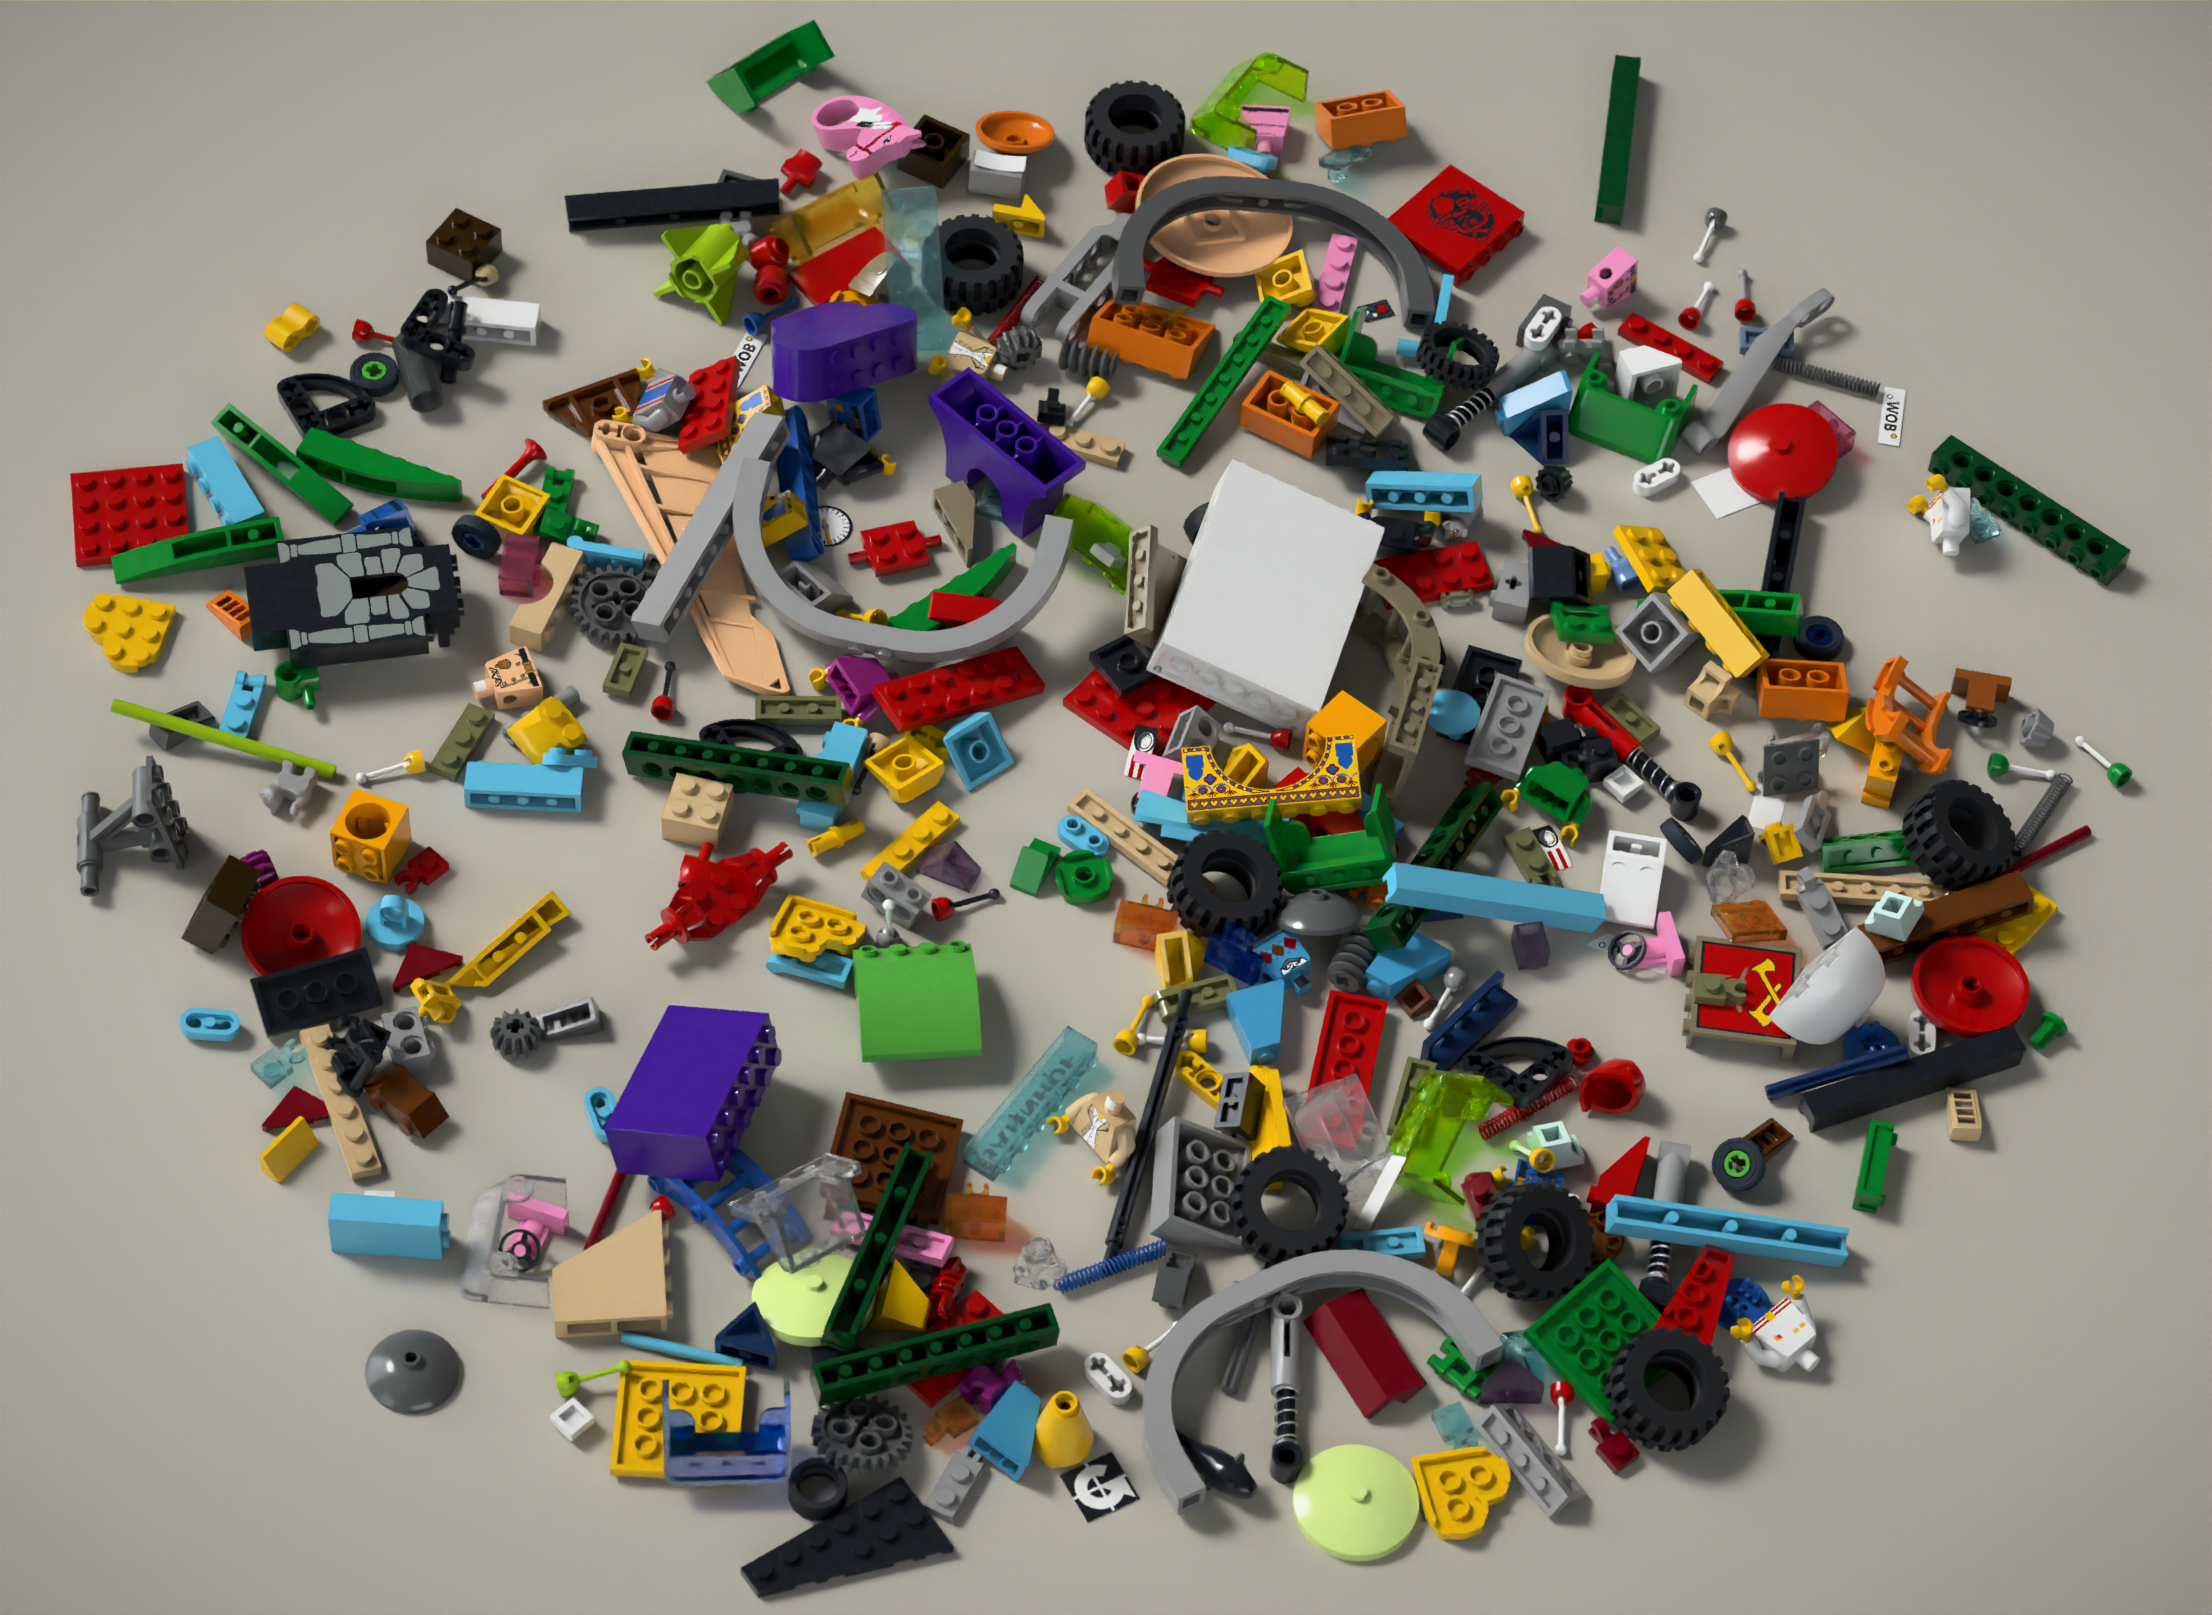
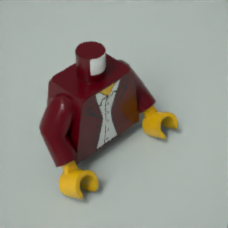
[1460,1166,1539,1251]

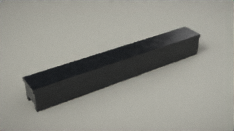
[565,178,780,232]
[1746,491,1806,678]
[1798,1025,2026,1133]

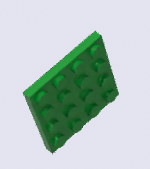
[1522,1258,1669,1425]

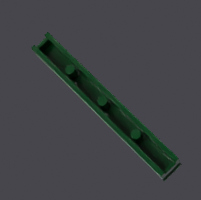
[1594,55,1641,226]
[821,1142,934,1354]

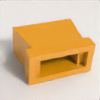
[1861,738,1903,809]

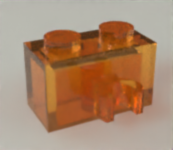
[1113,894,1179,952]
[944,1182,1007,1242]

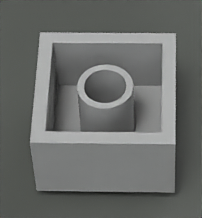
[1615,592,1701,672]

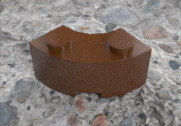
[363,1065,450,1139]

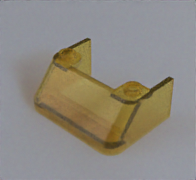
[764,172,897,264]

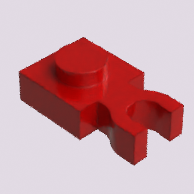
[394,846,449,896]

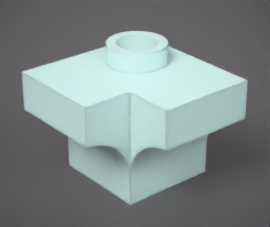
[1864,890,1925,941]
[1527,1121,1585,1170]

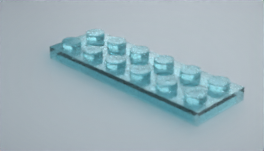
[881,186,948,352]

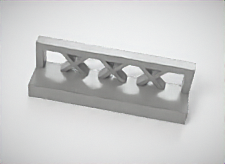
[1474,1403,1588,1518]

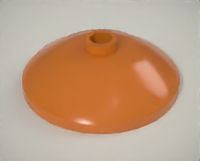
[975,111,1055,156]

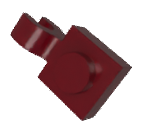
[1588,1416,1640,1475]

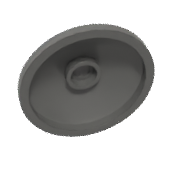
[1273,889,1362,936]
[365,1329,460,1414]

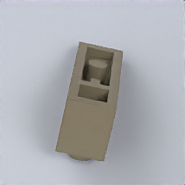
[932,480,977,567]

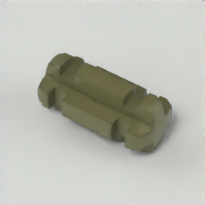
[1440,589,1475,609]

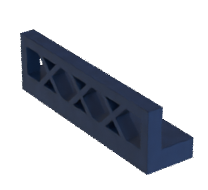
[1420,970,1518,1078]

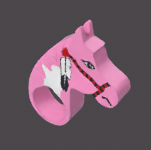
[812,96,926,179]

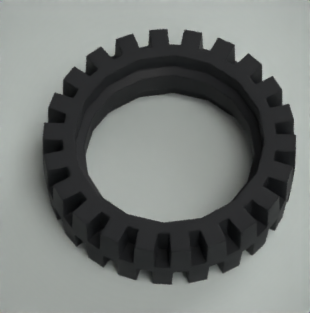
[1416,321,1500,391]

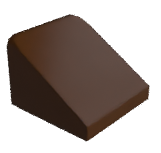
[1394,978,1438,1019]

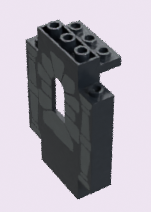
[244,526,465,670]

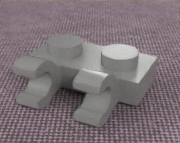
[1558,328,1616,365]

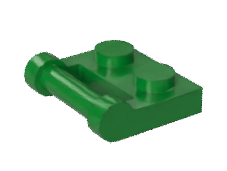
[1549,601,1616,645]

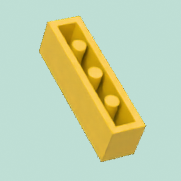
[1667,569,1770,678]

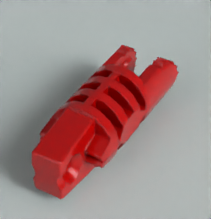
[927,1256,966,1323]

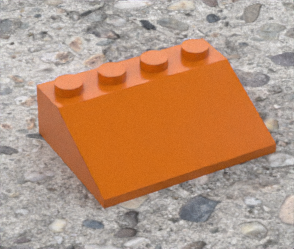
[1086,296,1216,380]

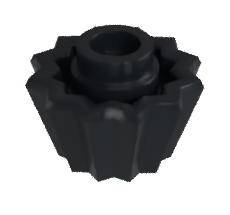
[1535,466,1573,503]

